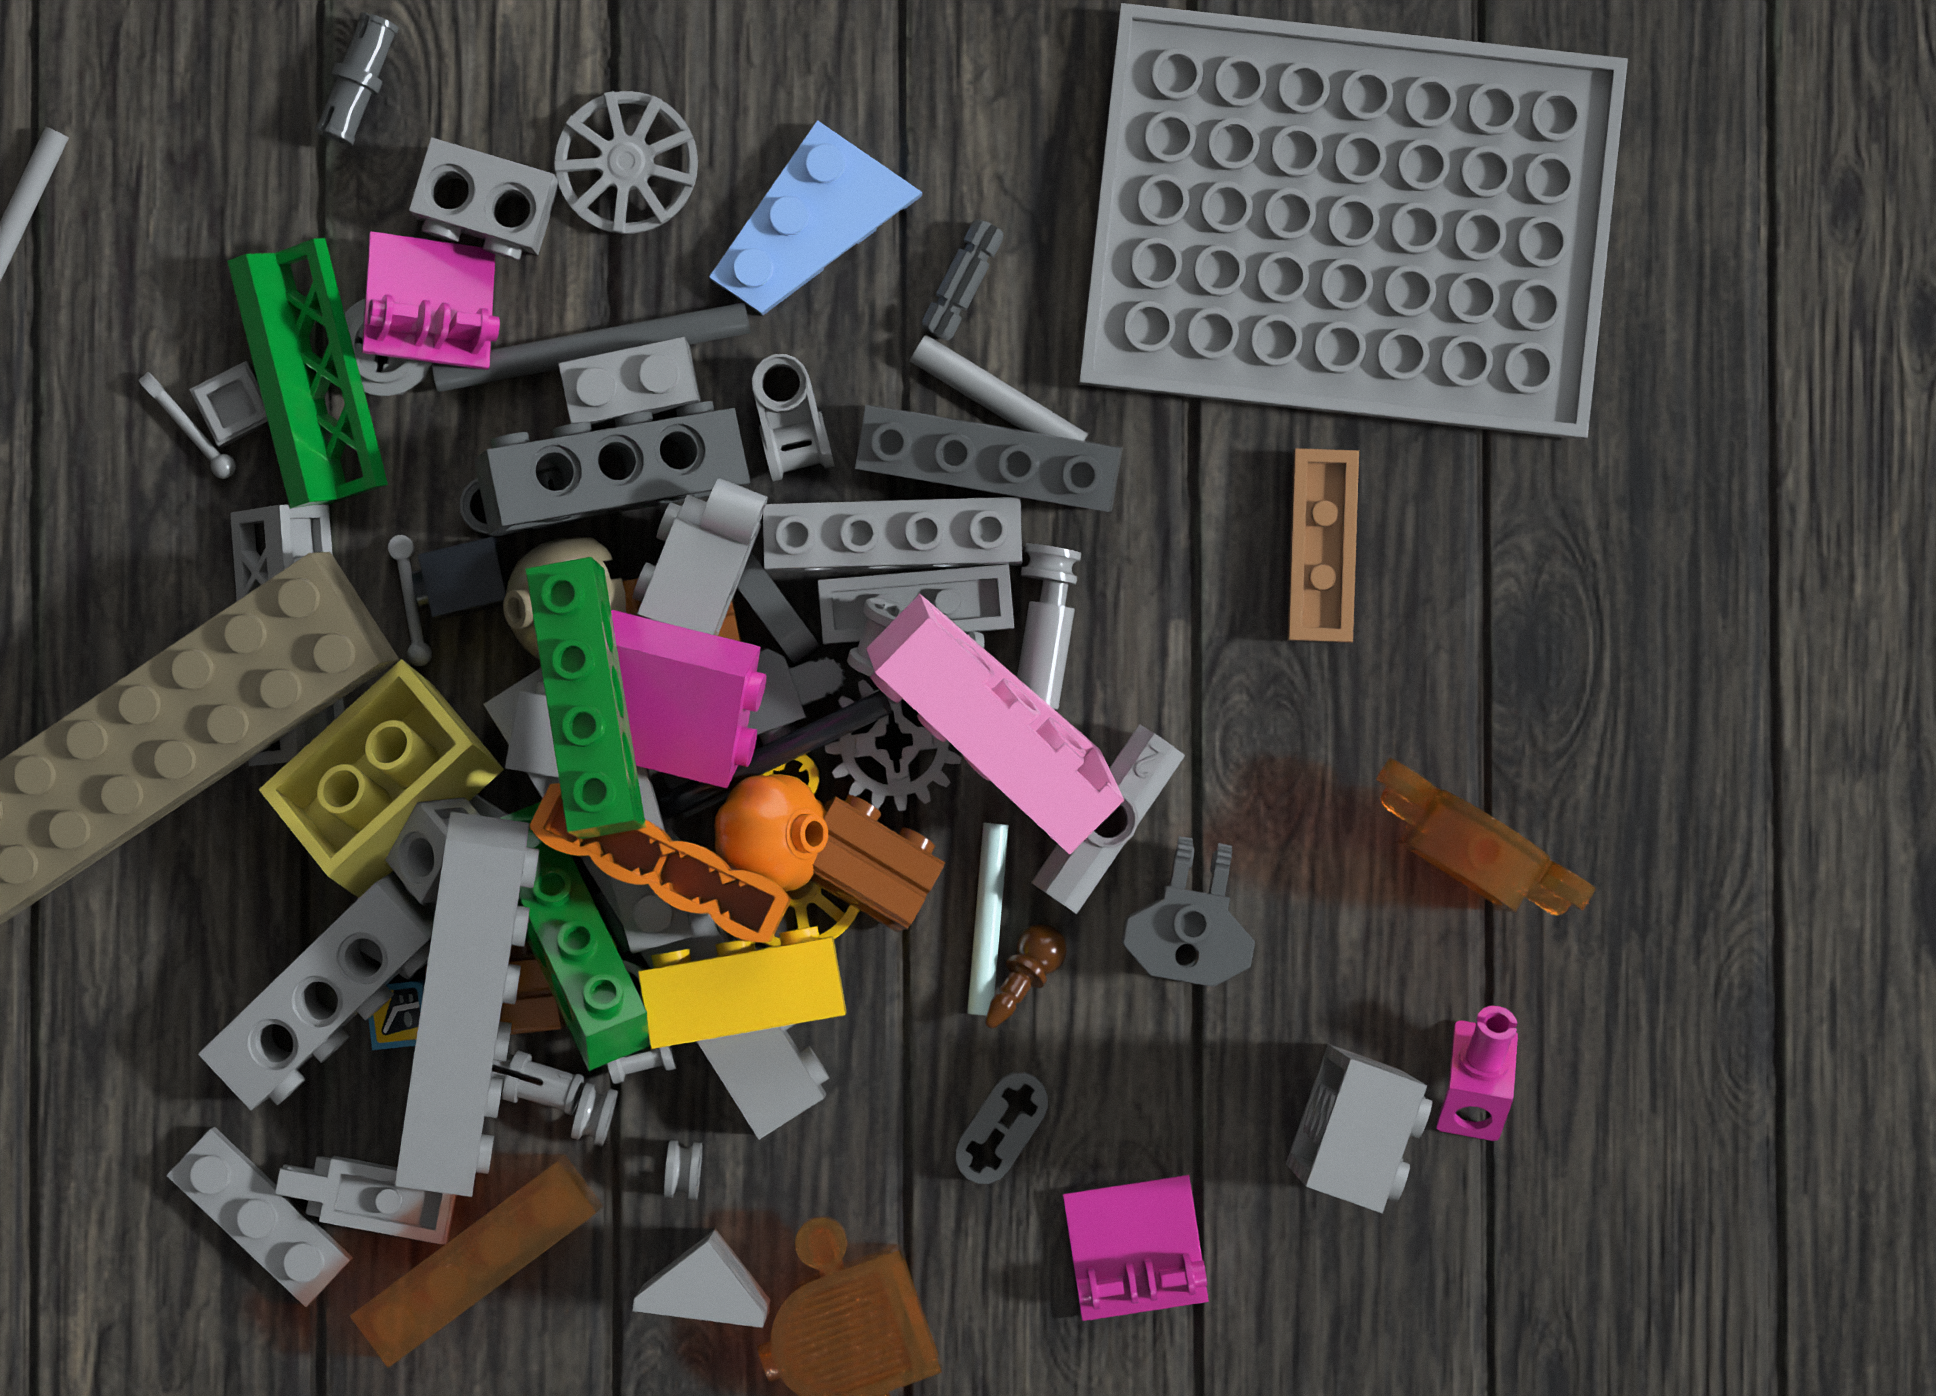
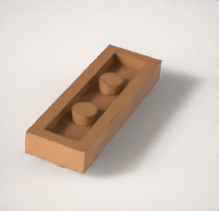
[1287,448,1359,643]

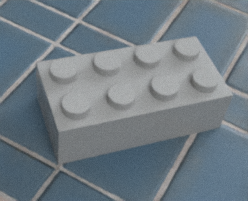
[1286,1044,1432,1214]

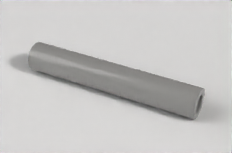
[910,334,1088,441]

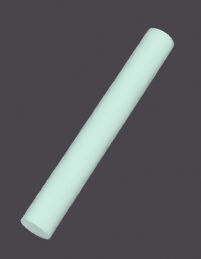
[967,823,1009,1015]

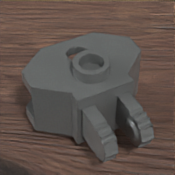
[1121,836,1255,987]

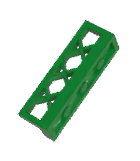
[227,238,388,509]

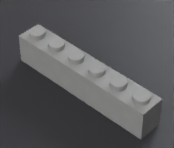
[395,812,539,1197]

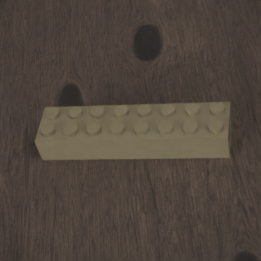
[0,552,400,925]

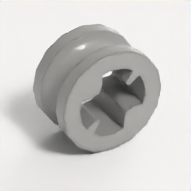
[1021,543,1081,585]
[571,1083,618,1146]
[664,1140,702,1200]

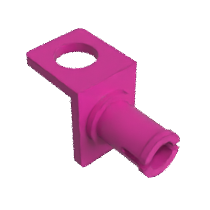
[1437,1006,1518,1141]

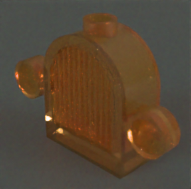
[1375,758,1596,915]
[757,1216,942,1396]

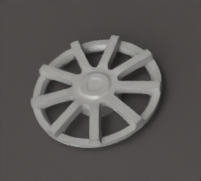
[555,91,698,234]

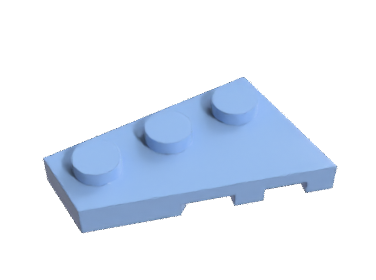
[709,120,922,316]

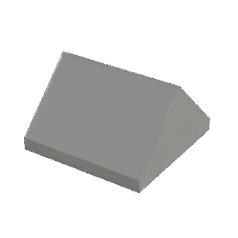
[633,1228,770,1328]

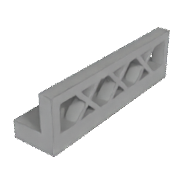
[230,505,344,766]

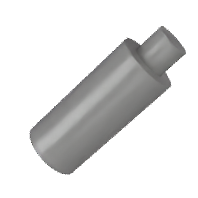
[1017,580,1075,710]

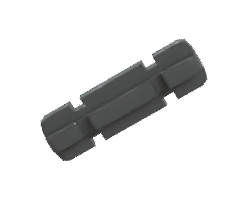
[922,219,1003,340]

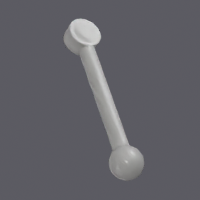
[139,372,236,479]
[388,535,432,666]

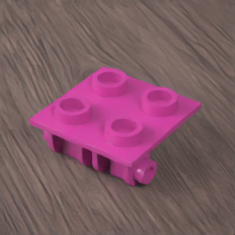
[362,231,500,370]
[1063,1175,1209,1321]

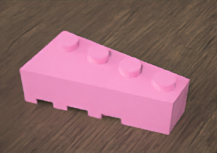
[866,594,1124,855]

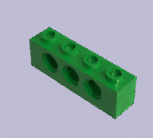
[526,557,646,839]
[499,802,649,1071]

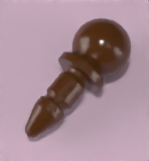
[985,924,1067,1029]

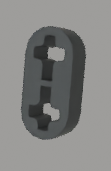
[737,552,820,664]
[956,1072,1048,1184]

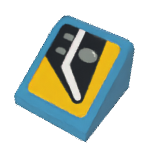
[368,979,425,1050]

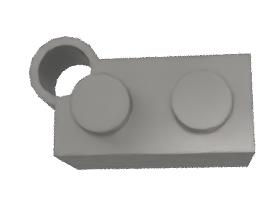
[632,478,768,636]

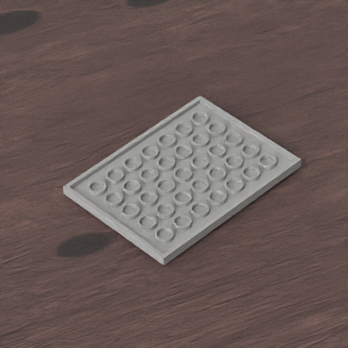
[1079,3,1628,440]

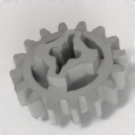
[825,679,962,811]

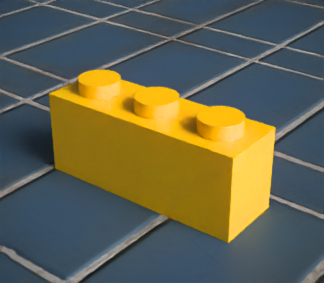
[638,926,846,1049]

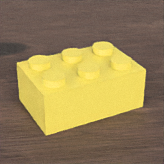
[259,659,504,898]

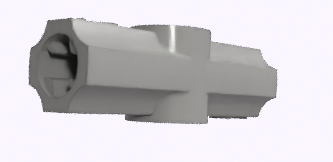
[1031,724,1185,914]

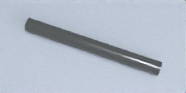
[432,302,751,392]

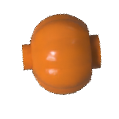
[714,774,828,892]

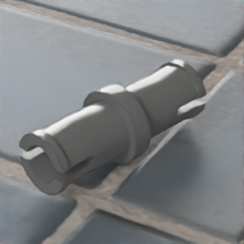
[314,12,399,146]

